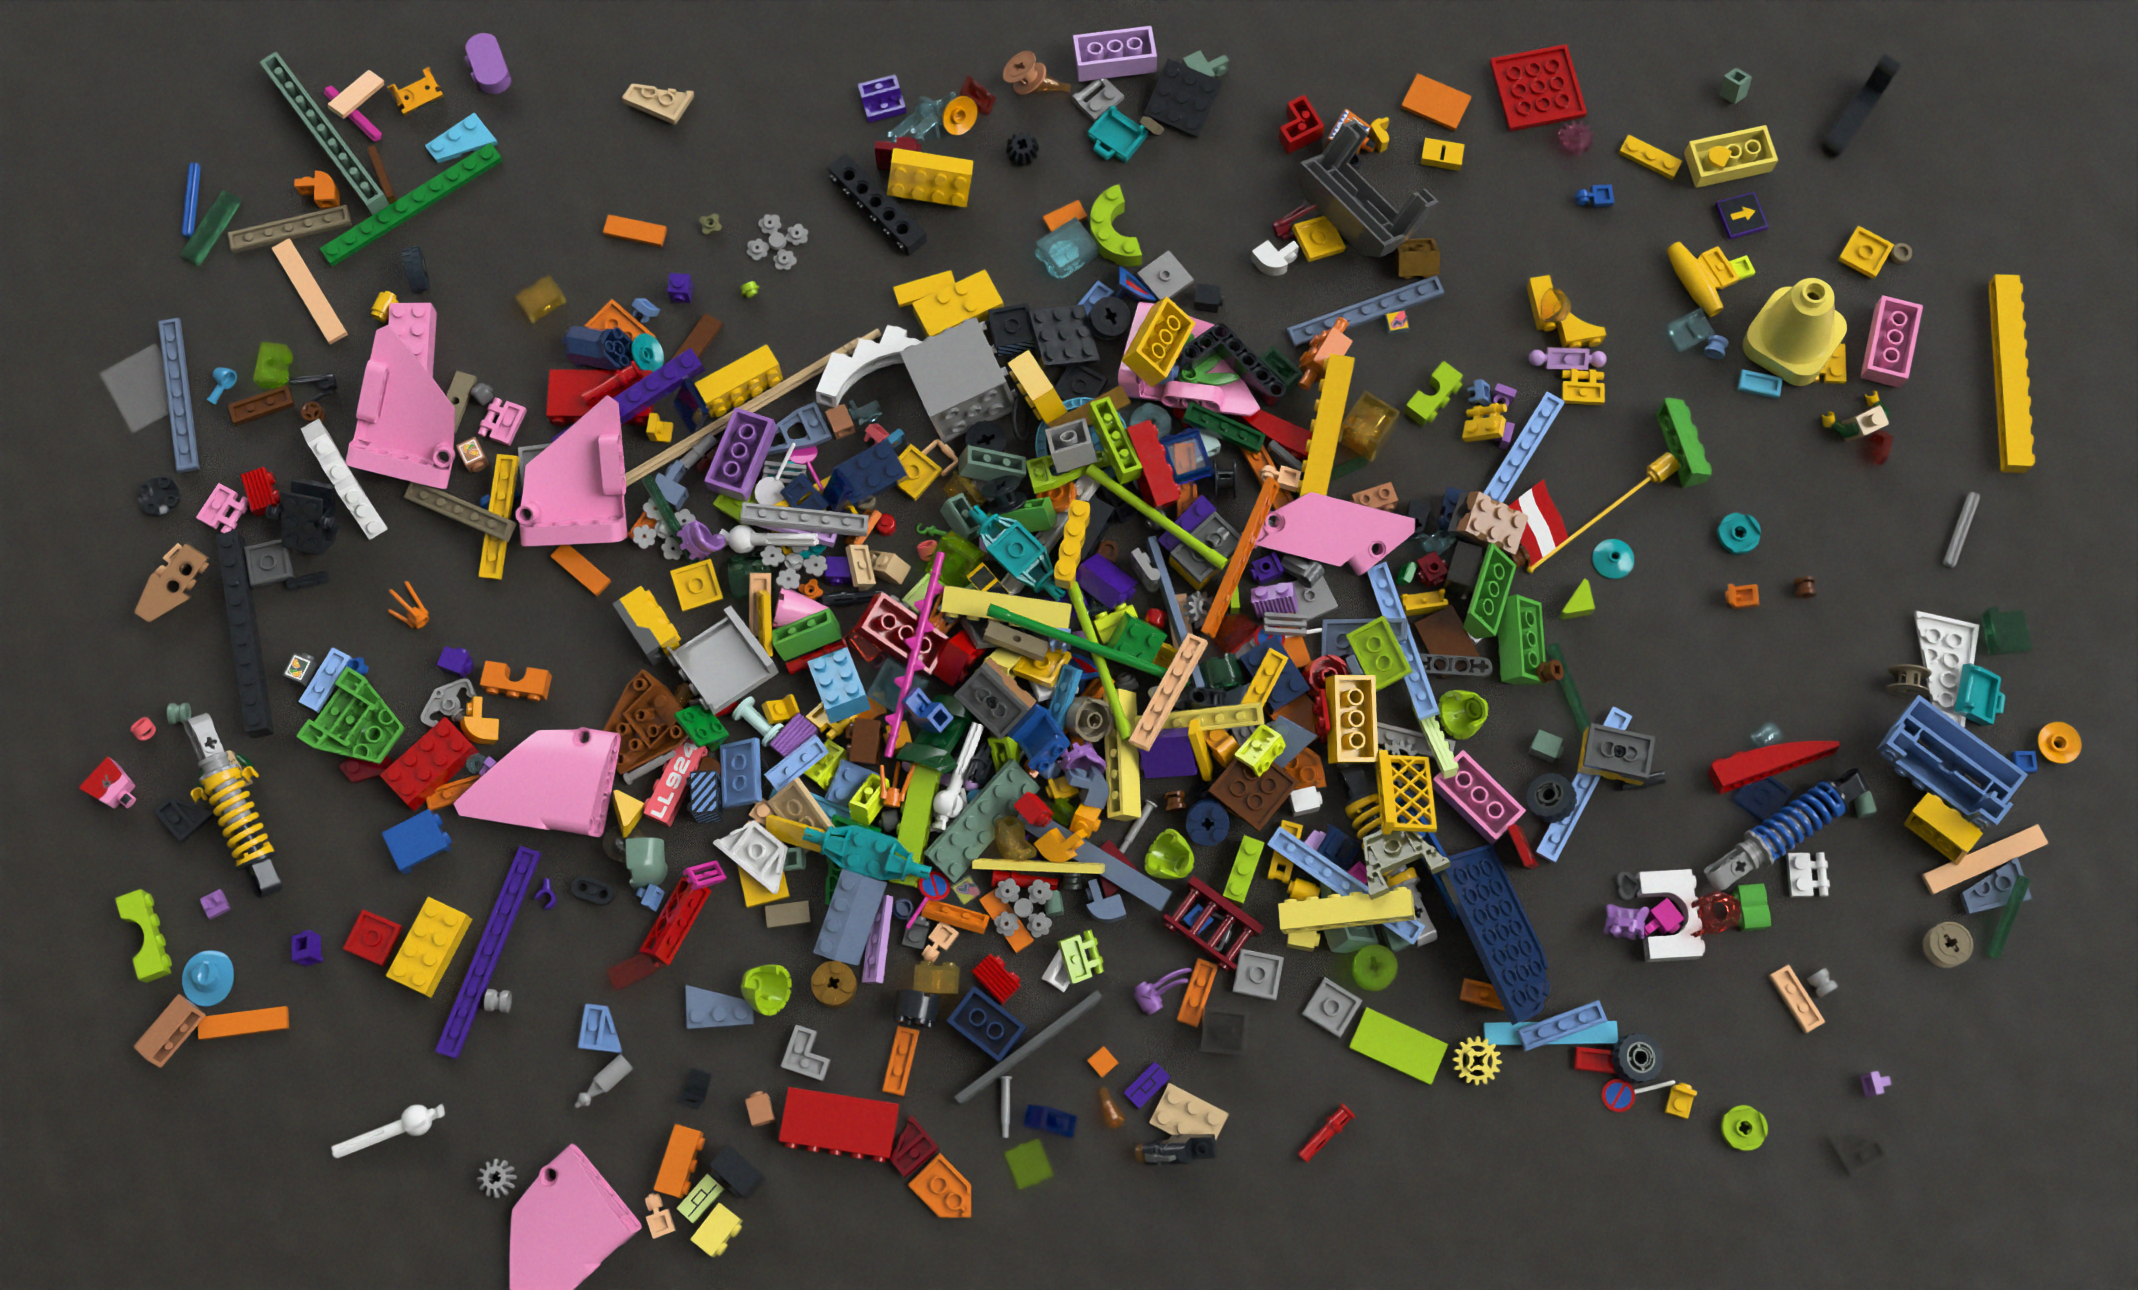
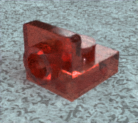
[1868,430,1894,466]

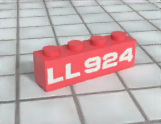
[643,739,708,828]

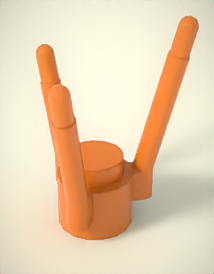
[388,581,430,629]
[928,593,965,635]
[880,761,916,808]

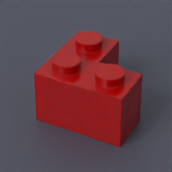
[1278,94,1325,154]
[932,629,986,687]

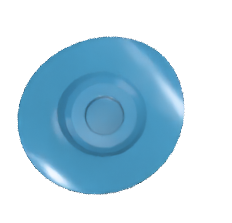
[182,950,234,1007]

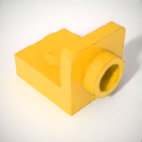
[1369,117,1390,153]
[646,413,674,443]
[761,694,800,724]
[1045,776,1079,803]
[1664,1083,1697,1120]

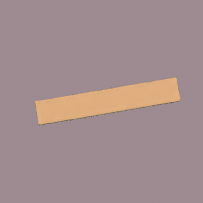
[272,238,348,345]
[1129,633,1208,752]
[1921,824,2049,895]

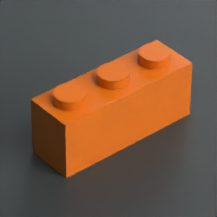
[653,1124,705,1199]

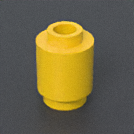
[370,291,398,323]
[1287,878,1321,901]

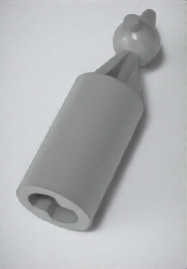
[575,1054,634,1108]

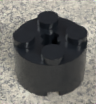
[892,989,940,1028]

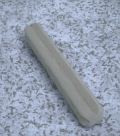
[1943,492,1980,568]

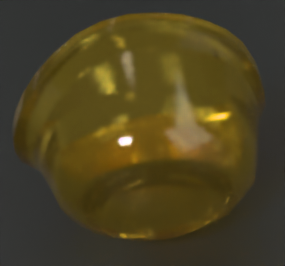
[1540,288,1571,323]

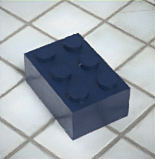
[832,439,910,508]
[1237,635,1310,715]
[946,986,1027,1064]

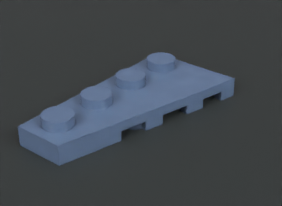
[1321,618,1408,658]

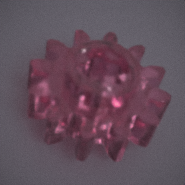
[1558,120,1594,156]

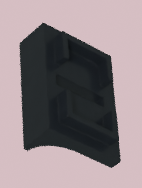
[1101,481,1141,524]

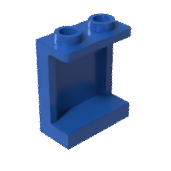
[1007,703,1071,774]
[382,809,452,875]

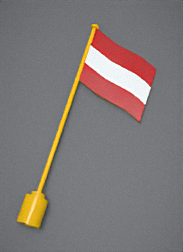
[1508,452,1680,573]

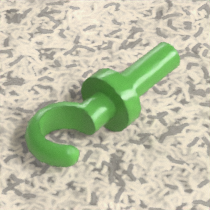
[916,523,947,537]

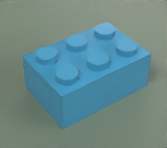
[807,647,871,724]

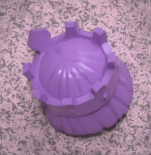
[677,519,726,561]
[1057,740,1106,788]
[1603,904,1649,940]

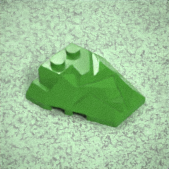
[296,666,405,764]

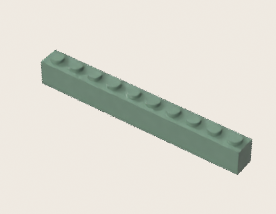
[260,52,390,215]

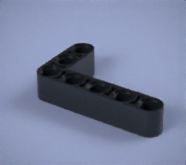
[1821,54,1902,157]
[1178,323,1286,407]

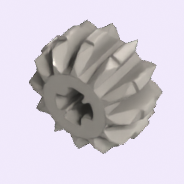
[477,1159,517,1198]

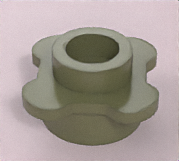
[699,213,722,235]

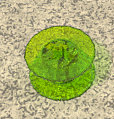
[1351,944,1398,991]

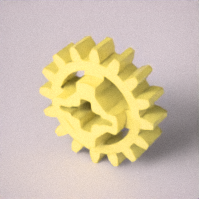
[1452,1036,1502,1085]

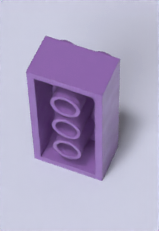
[704,407,777,502]

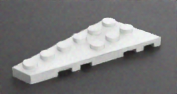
[1914,611,1979,727]

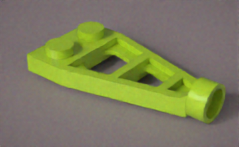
[1026,450,1111,494]

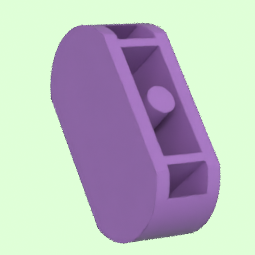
[464,33,511,94]

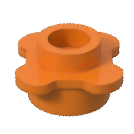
[798,579,823,600]

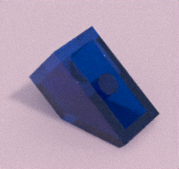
[1023,1104,1077,1138]

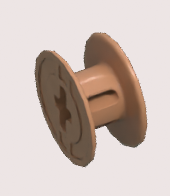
[1003,51,1046,95]

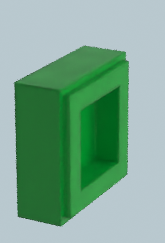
[1395,561,1418,587]

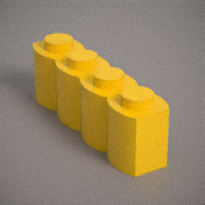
[1054,499,1090,589]

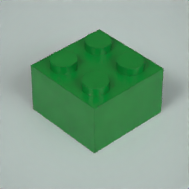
[1106,611,1167,663]

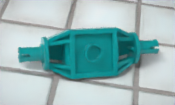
[968,505,1066,602]
[802,824,932,882]

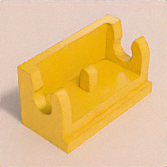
[1400,589,1448,617]

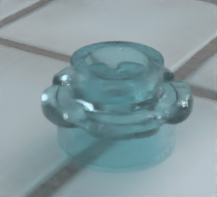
[466,753,486,774]

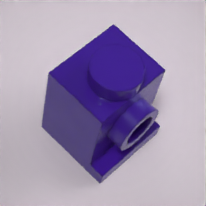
[1249,552,1284,586]
[292,930,324,967]

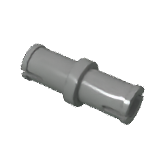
[679,432,718,470]

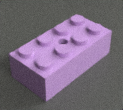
[1073,26,1157,82]

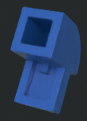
[901,687,953,733]

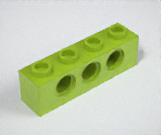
[1088,396,1142,485]

